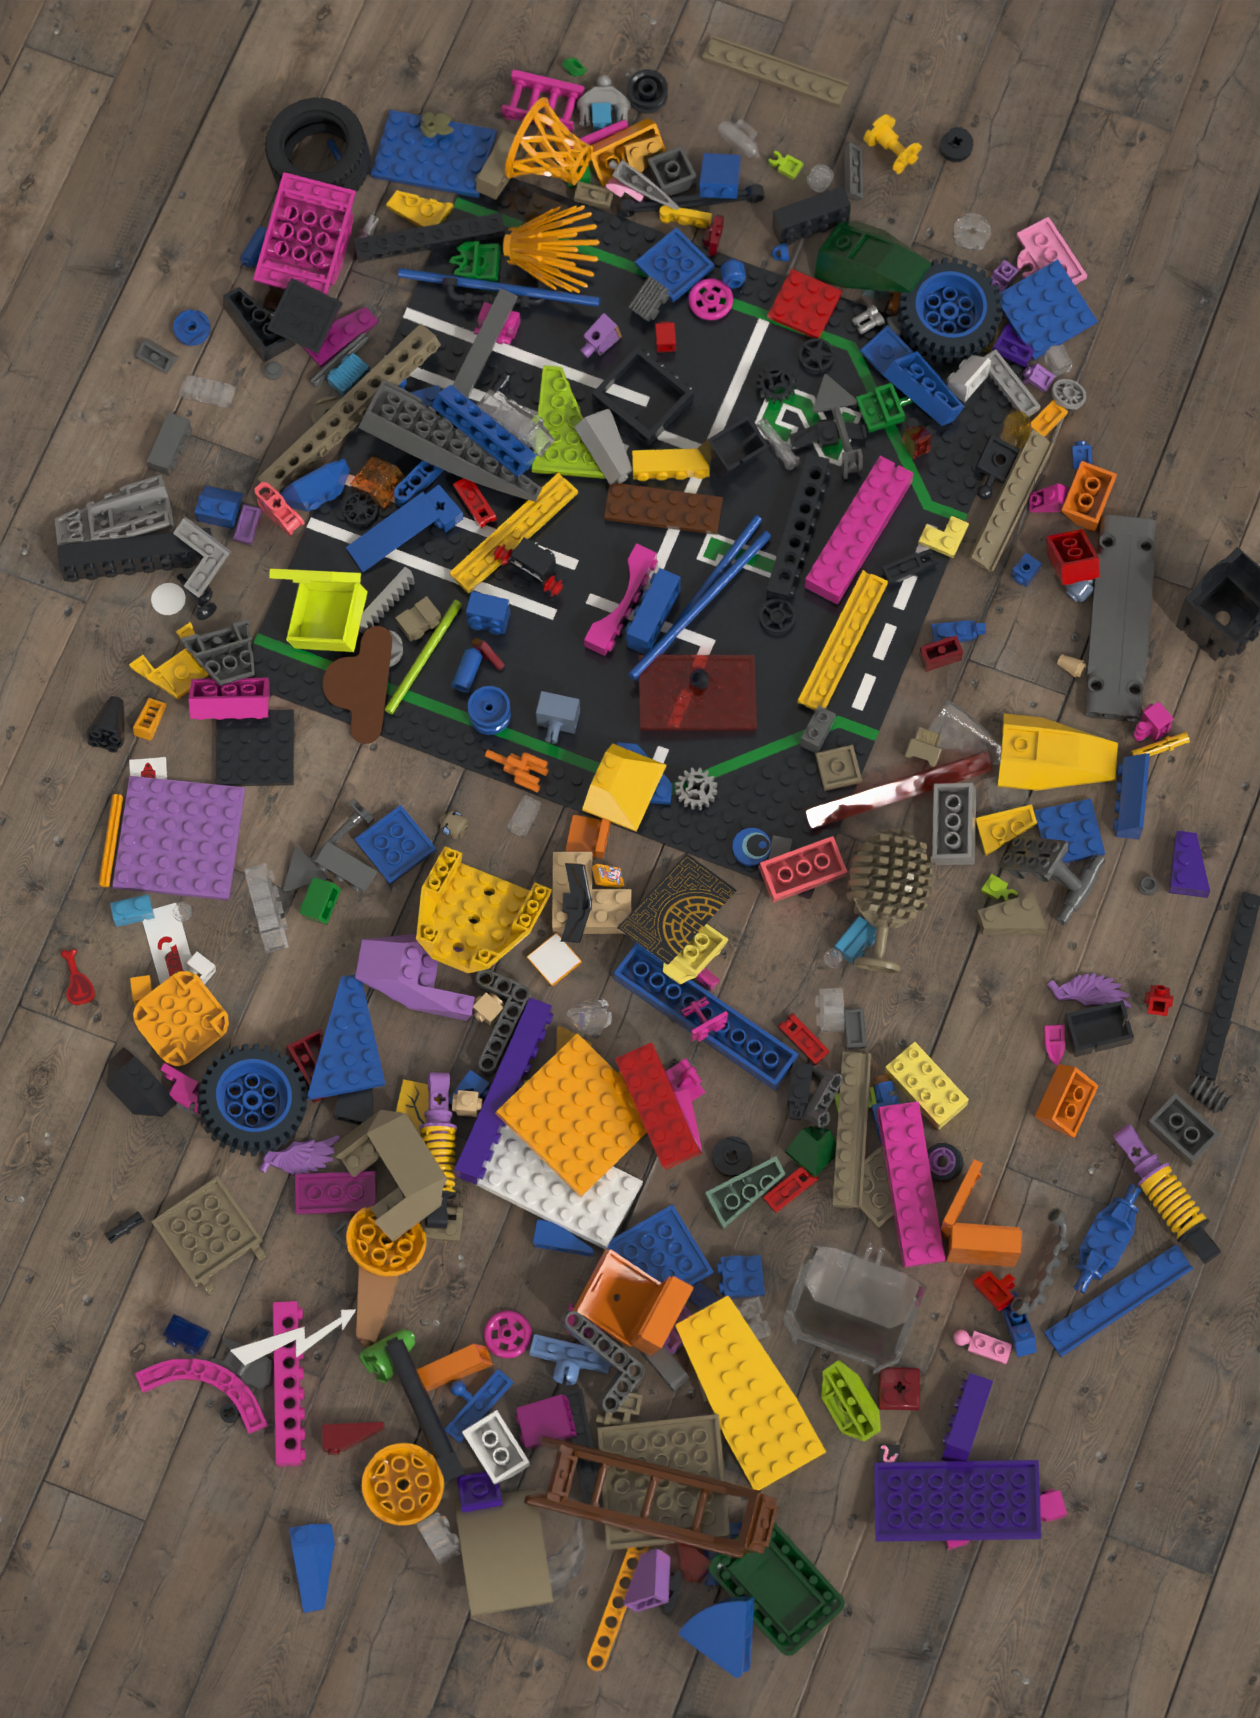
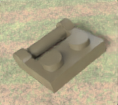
[421,1205,464,1243]

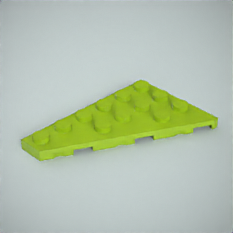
[532,365,606,479]

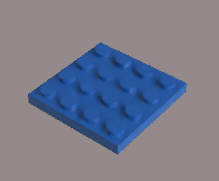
[1000,259,1098,361]
[607,1204,714,1286]

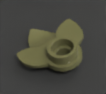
[421,112,454,137]

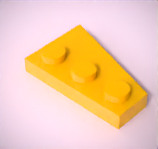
[386,191,454,227]
[976,804,1037,856]

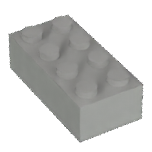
[932,783,976,865]

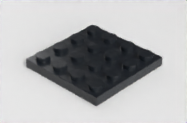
[216,710,294,786]

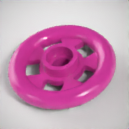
[688,278,733,320]
[483,1310,532,1358]

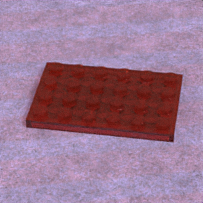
[638,655,757,731]

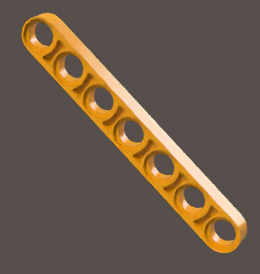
[587,1546,649,1671]

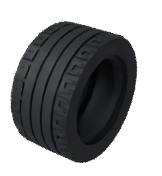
[265,97,371,192]

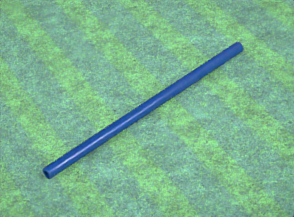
[398,268,600,307]
[635,515,762,683]
[628,531,772,680]

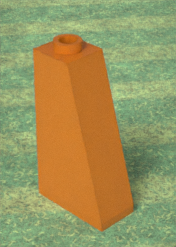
[417,1344,493,1391]

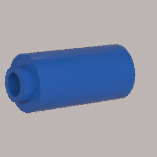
[240,226,267,268]
[451,648,482,692]

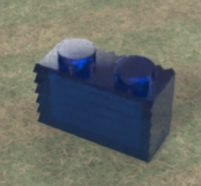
[163,1314,211,1356]

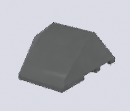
[180,619,255,686]

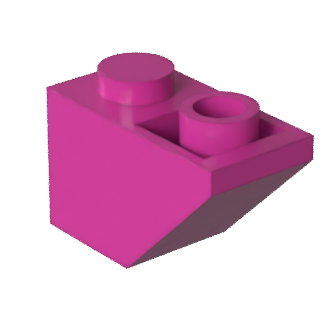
[1029,483,1070,512]

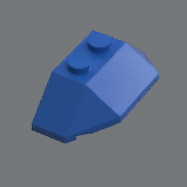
[280,459,350,512]

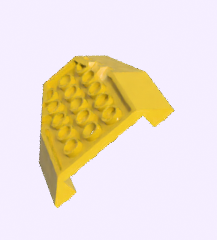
[416,846,553,973]

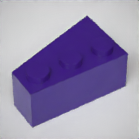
[1169,831,1210,898]

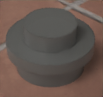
[264,361,283,380]
[1138,876,1158,896]

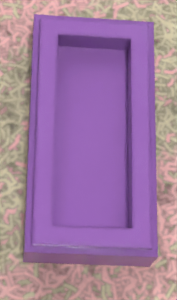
[233,504,262,545]

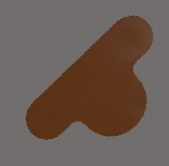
[323,626,392,744]

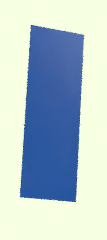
[346,492,440,572]

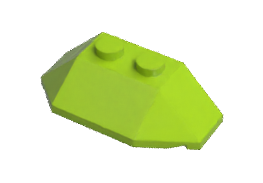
[821,1360,881,1442]

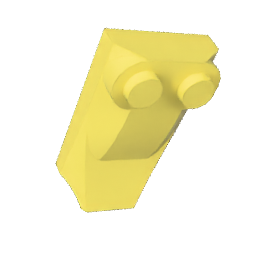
[663,924,728,984]

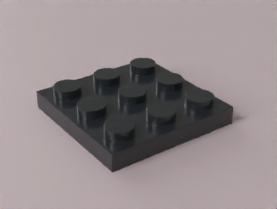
[267,278,343,354]

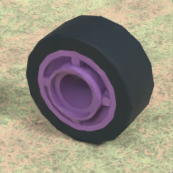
[927,1143,964,1182]

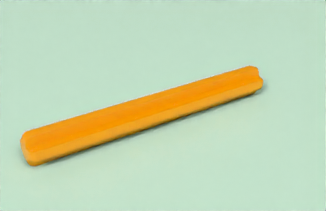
[99,794,123,887]

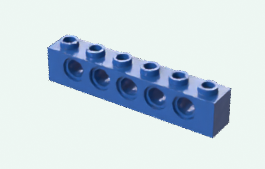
[432,385,537,477]

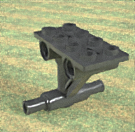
[999,835,1106,925]

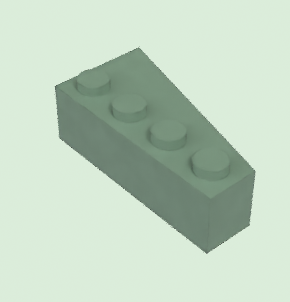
[704,1156,785,1230]

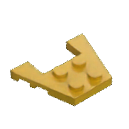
[129,622,209,699]

